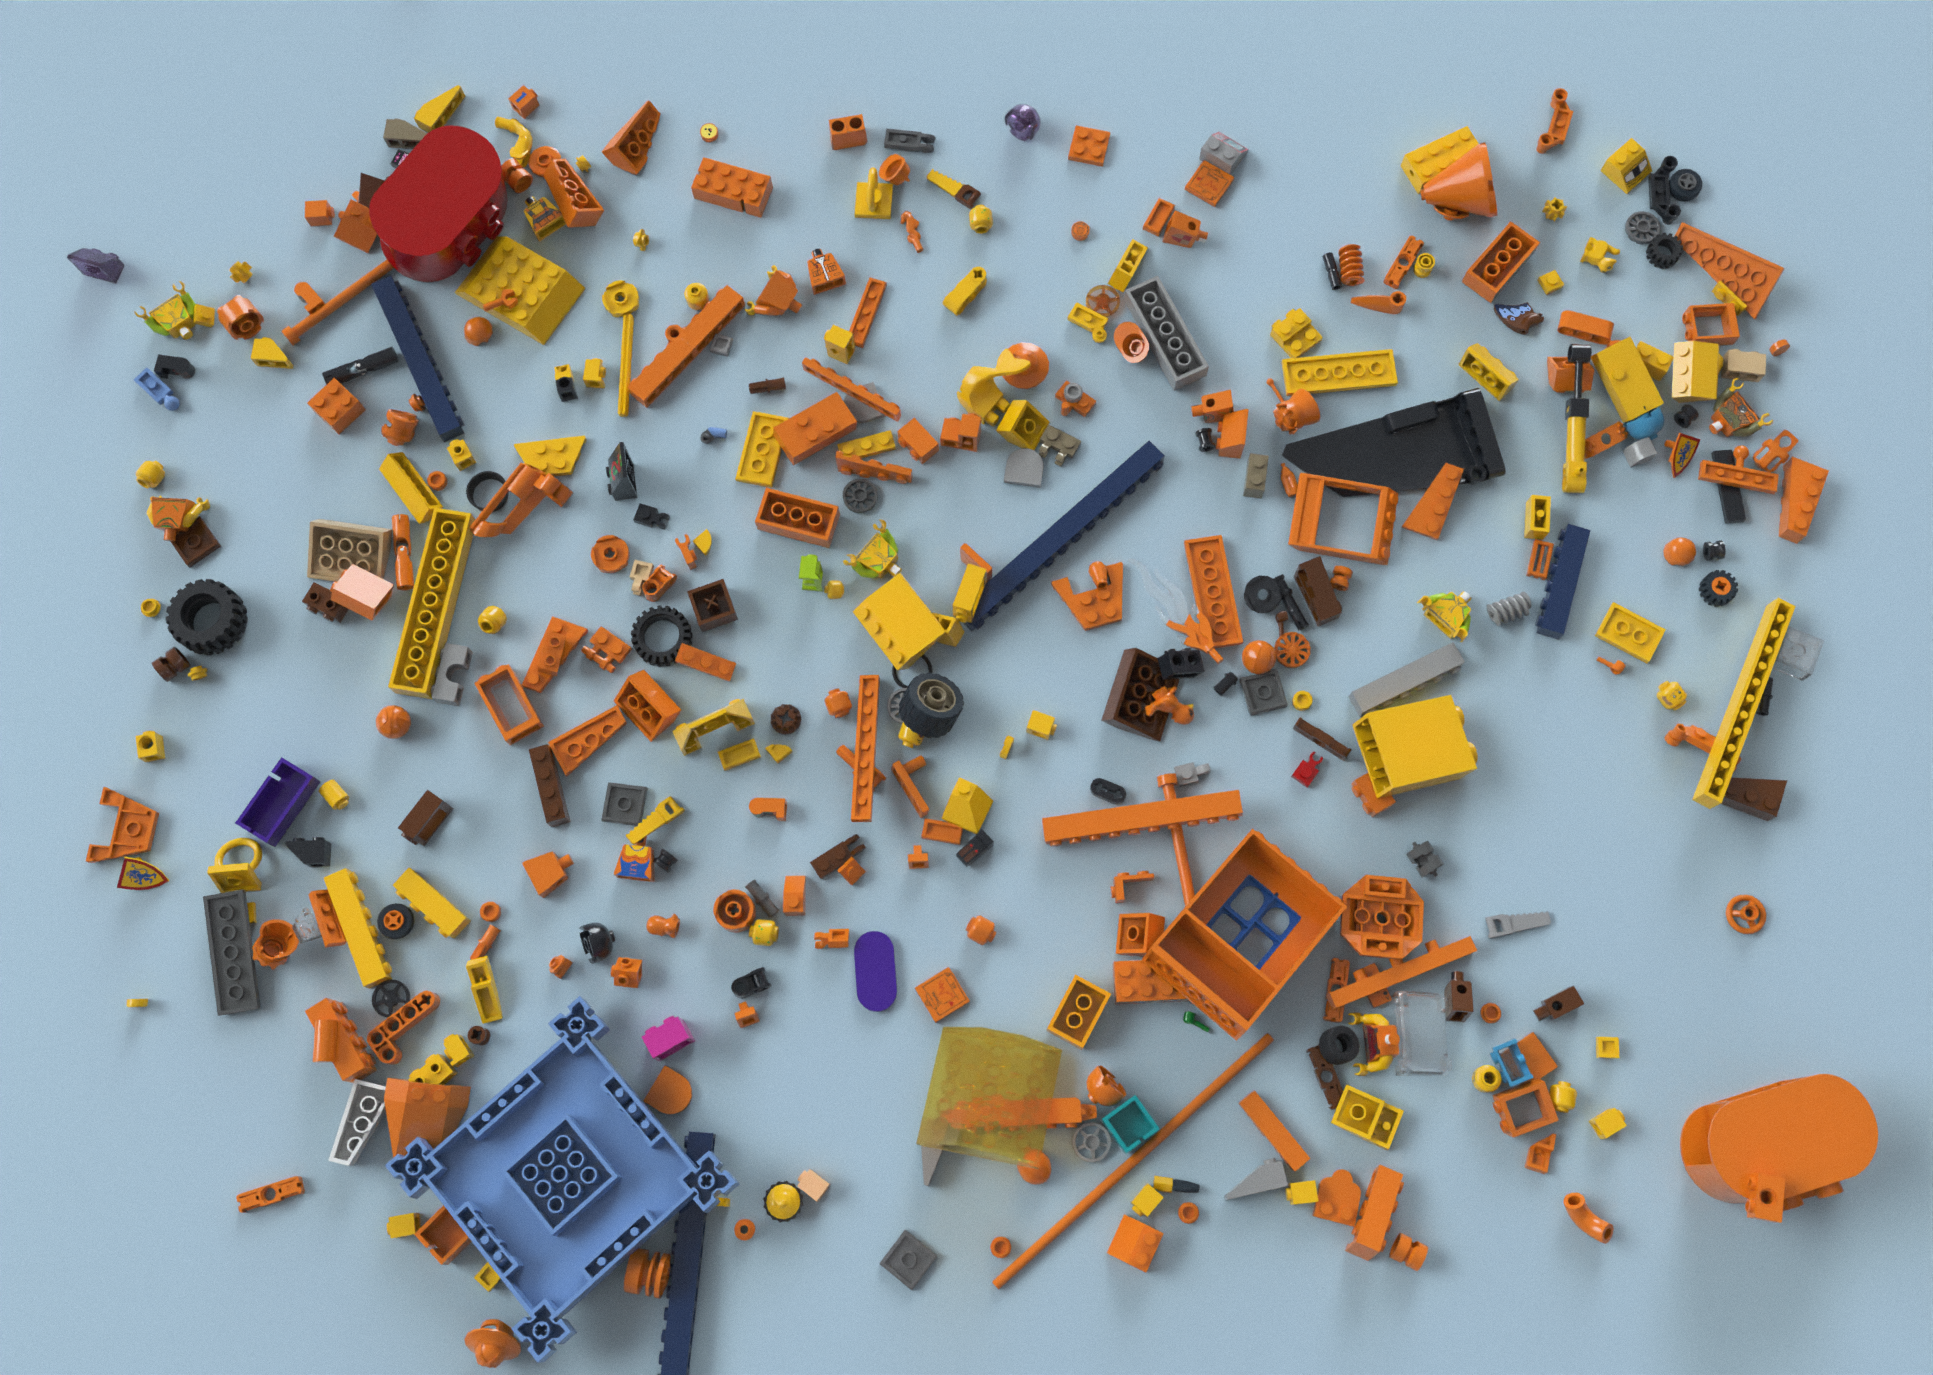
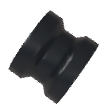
[1674,404,1699,428]
[1703,540,1726,561]
[653,848,678,873]

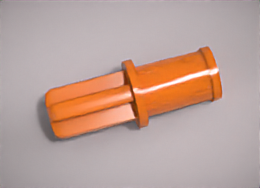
[470,924,501,960]

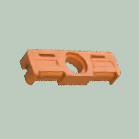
[1383,235,1424,289]
[1323,958,1350,1023]
[236,1176,305,1213]

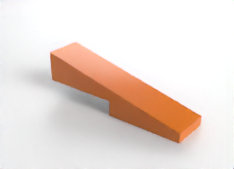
[1238,1090,1311,1172]

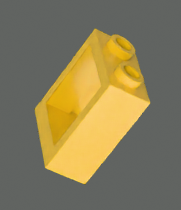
[953,563,987,623]

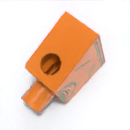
[1191,390,1234,423]

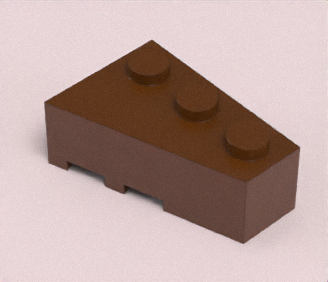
[1294,556,1342,626]
[1721,777,1788,821]

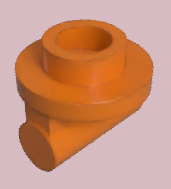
[549,955,573,979]

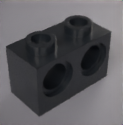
[1158,648,1205,680]

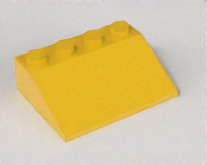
[853,573,946,671]

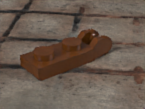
[810,834,866,879]

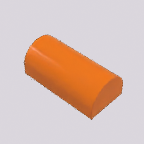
[313,1019,338,1063]

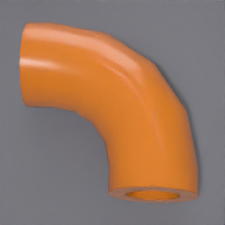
[1564,1192,1614,1244]

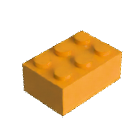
[1046,974,1111,1050]

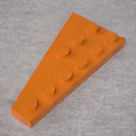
[1674,222,1785,320]

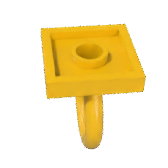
[855,167,893,219]
[207,838,262,893]

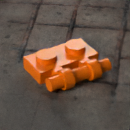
[581,626,632,673]

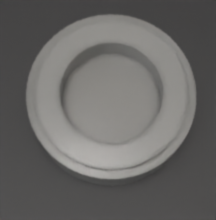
[1064,383,1083,403]

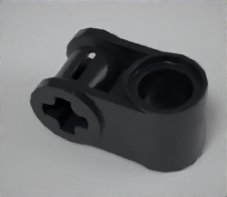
[731,967,772,999]

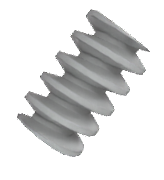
[1487,592,1531,626]

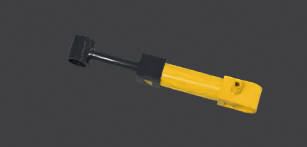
[1562,344,1592,493]

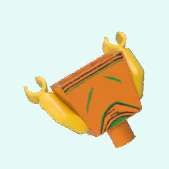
[146,495,210,542]

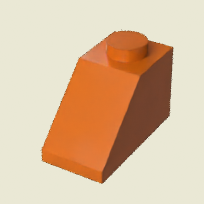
[783,876,806,916]

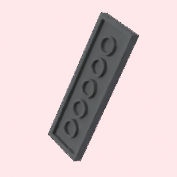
[203,889,260,1016]

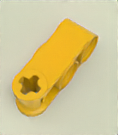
[942,267,987,316]

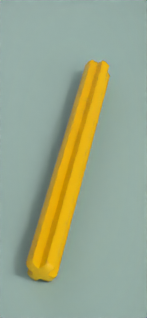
[618,314,634,417]

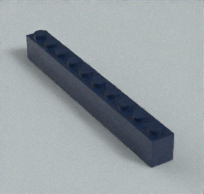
[371,276,465,442]

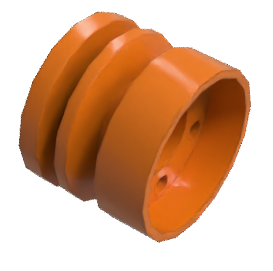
[624,1248,671,1299]

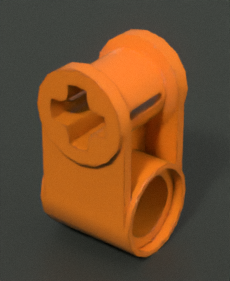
[642,564,677,602]

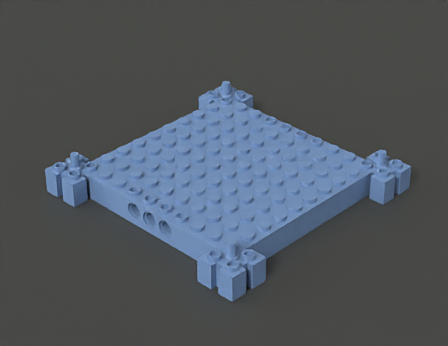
[385,996,740,1363]

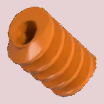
[1338,244,1365,286]

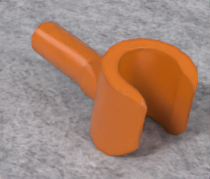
[1596,656,1626,675]

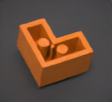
[940,413,981,452]

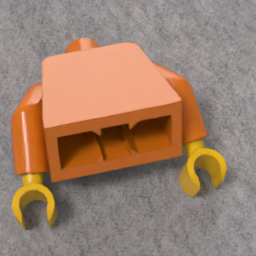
[744,265,802,316]

